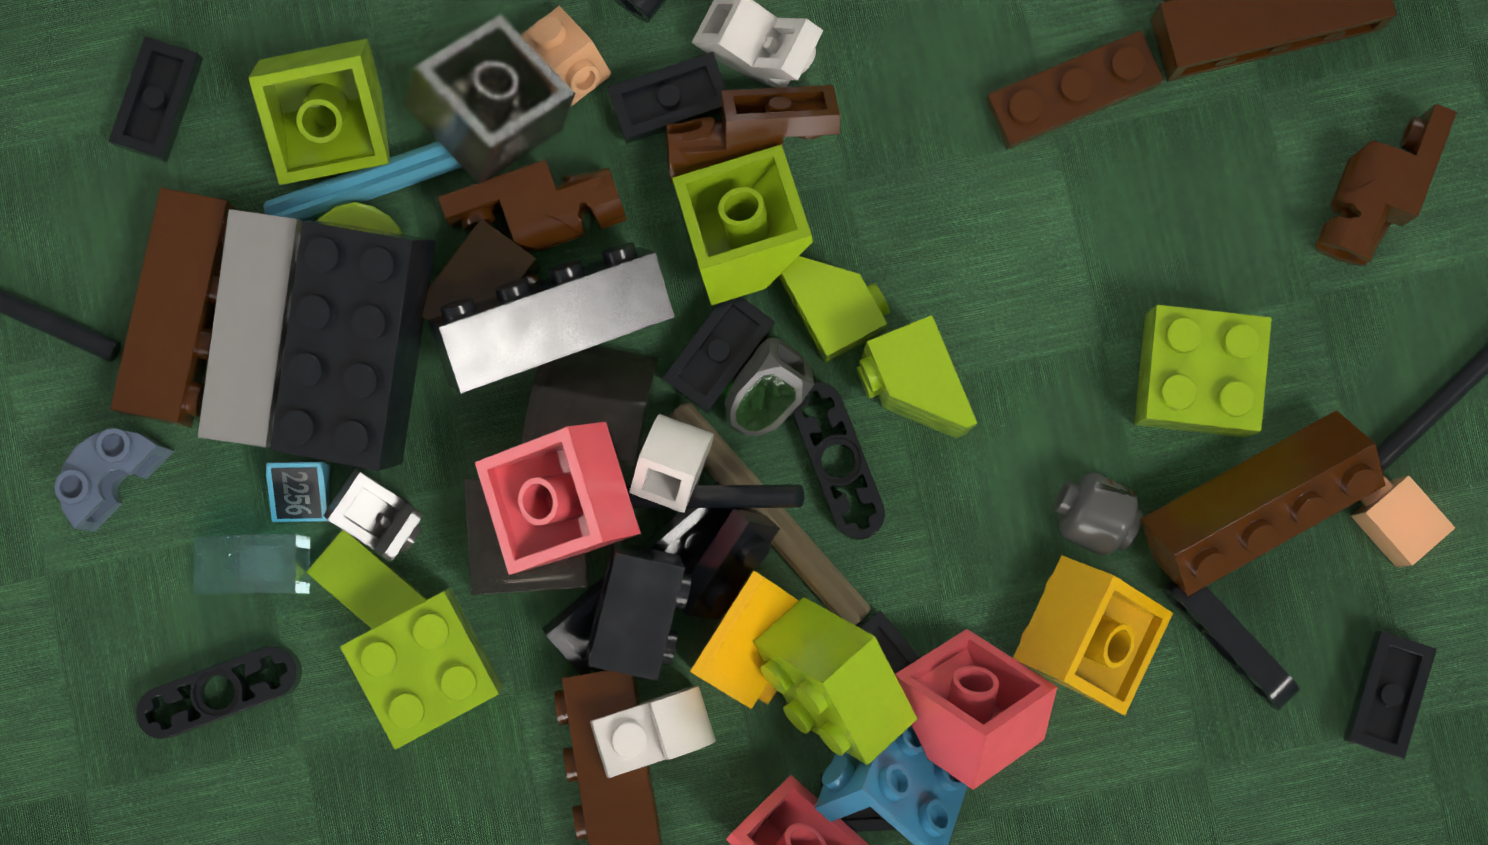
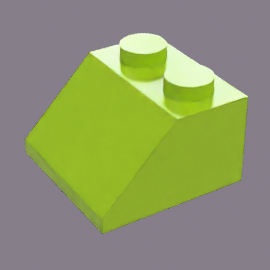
[248,38,390,185]
[672,144,813,306]
[856,315,977,438]

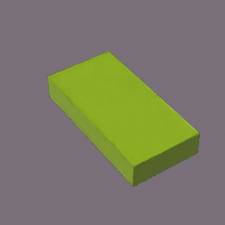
[306,530,427,629]

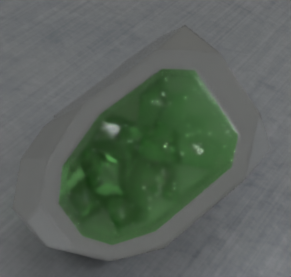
[724,338,814,436]

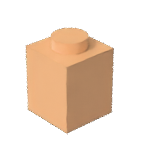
[1351,475,1455,567]

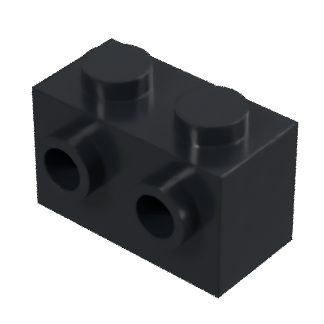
[586,542,691,680]

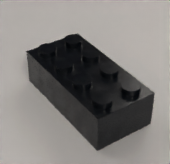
[270,221,436,471]

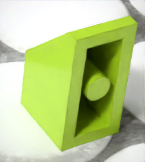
[778,256,890,363]

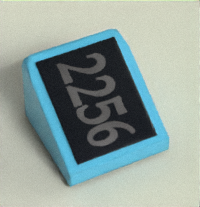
[266,462,330,522]

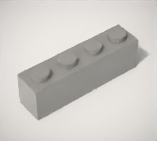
[198,209,303,447]

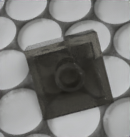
[521,345,659,468]

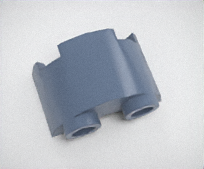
[54,428,175,532]

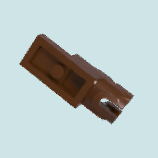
[666,85,840,183]
[1315,104,1457,266]
[438,159,627,252]

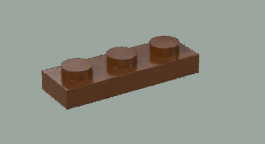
[986,30,1164,149]

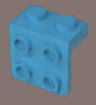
[815,725,968,845]

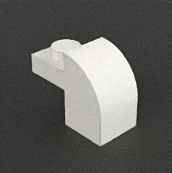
[692,0,823,88]
[629,414,714,513]
[590,685,716,778]

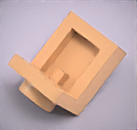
[516,6,611,106]

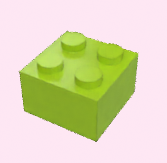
[1134,305,1272,438]
[340,587,504,750]
[753,597,918,766]

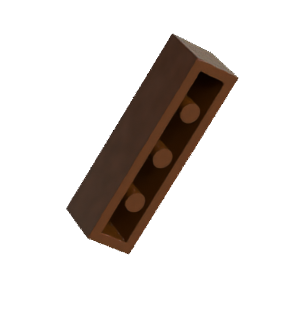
[1151,0,1397,82]
[110,187,238,428]
[1140,410,1386,596]
[554,670,663,845]

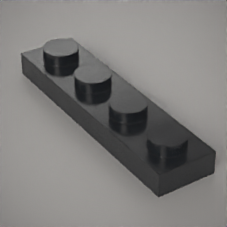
[542,481,742,675]

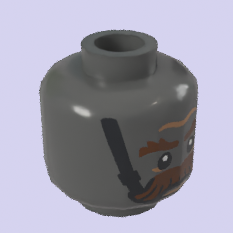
[1053,471,1143,556]

